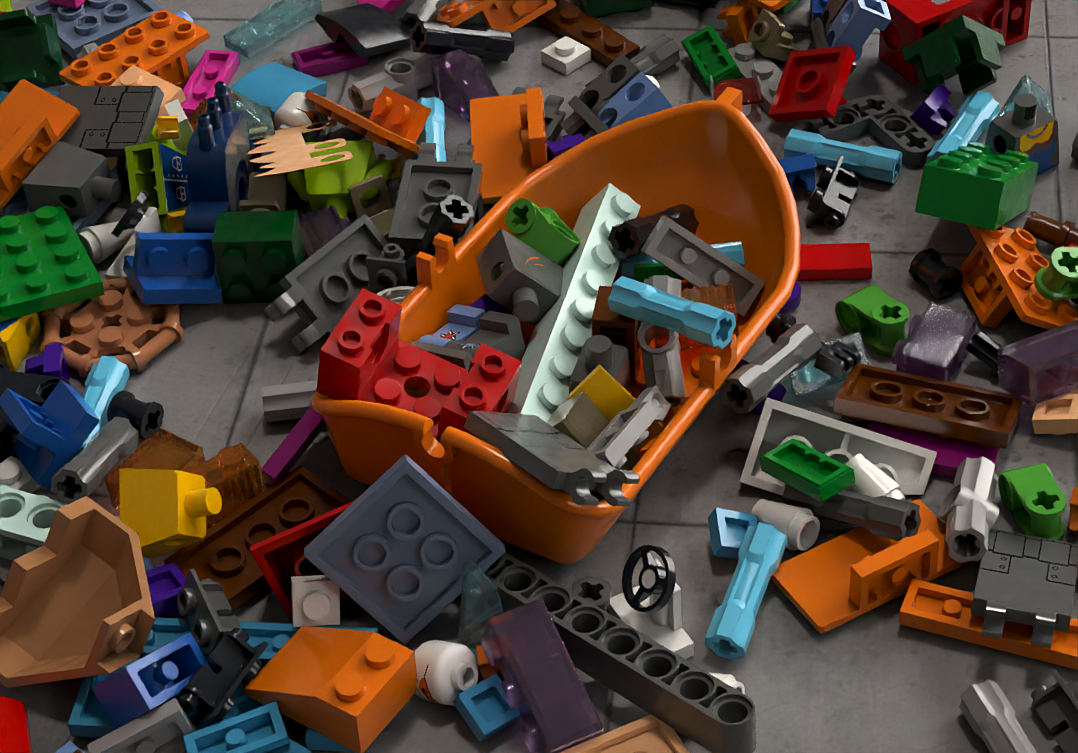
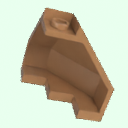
[0,496,155,688]

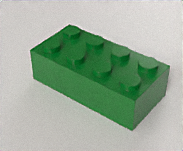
[915,142,1039,231]

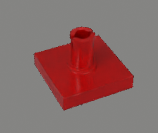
[768,45,856,122]

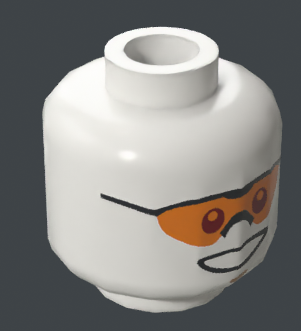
[274,92,328,142]
[415,640,479,706]

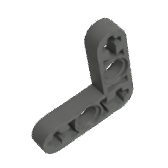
[795,95,934,167]

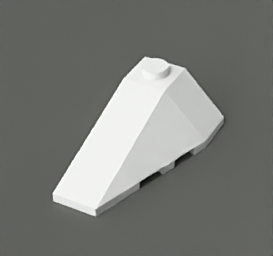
[739,397,937,495]

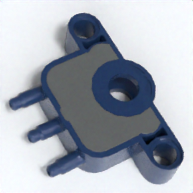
[183,81,261,233]

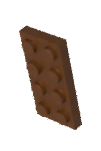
[833,364,1024,449]
[164,465,352,612]

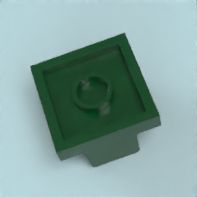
[0,9,65,93]
[902,15,1006,96]

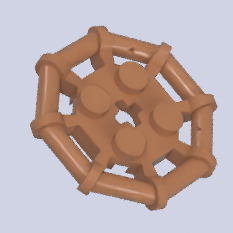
[40,277,184,379]

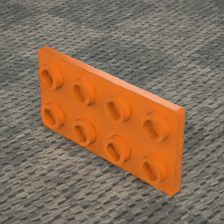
[435,0,557,33]
[59,9,210,88]
[0,79,80,211]
[304,86,432,160]
[470,87,548,204]
[959,224,1078,340]
[770,499,971,634]

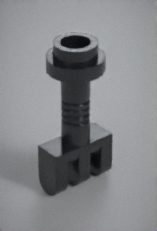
[766,313,861,377]

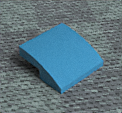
[228,62,328,119]
[183,687,290,753]

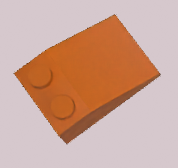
[244,626,418,753]

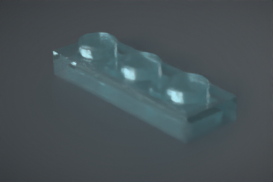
[223,0,323,59]

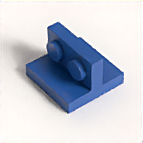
[123,233,222,304]
[0,380,100,490]

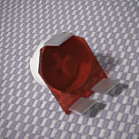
[710,64,763,117]

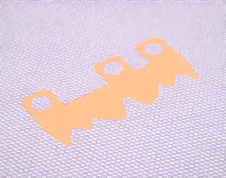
[247,119,353,177]

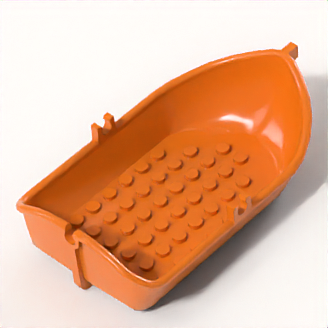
[310,87,801,565]

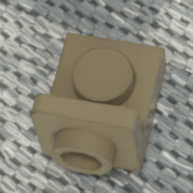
[747,9,801,62]

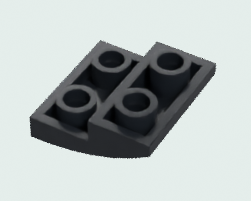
[314,3,411,58]

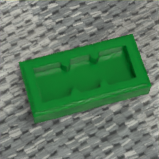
[681,24,742,92]
[759,438,855,502]

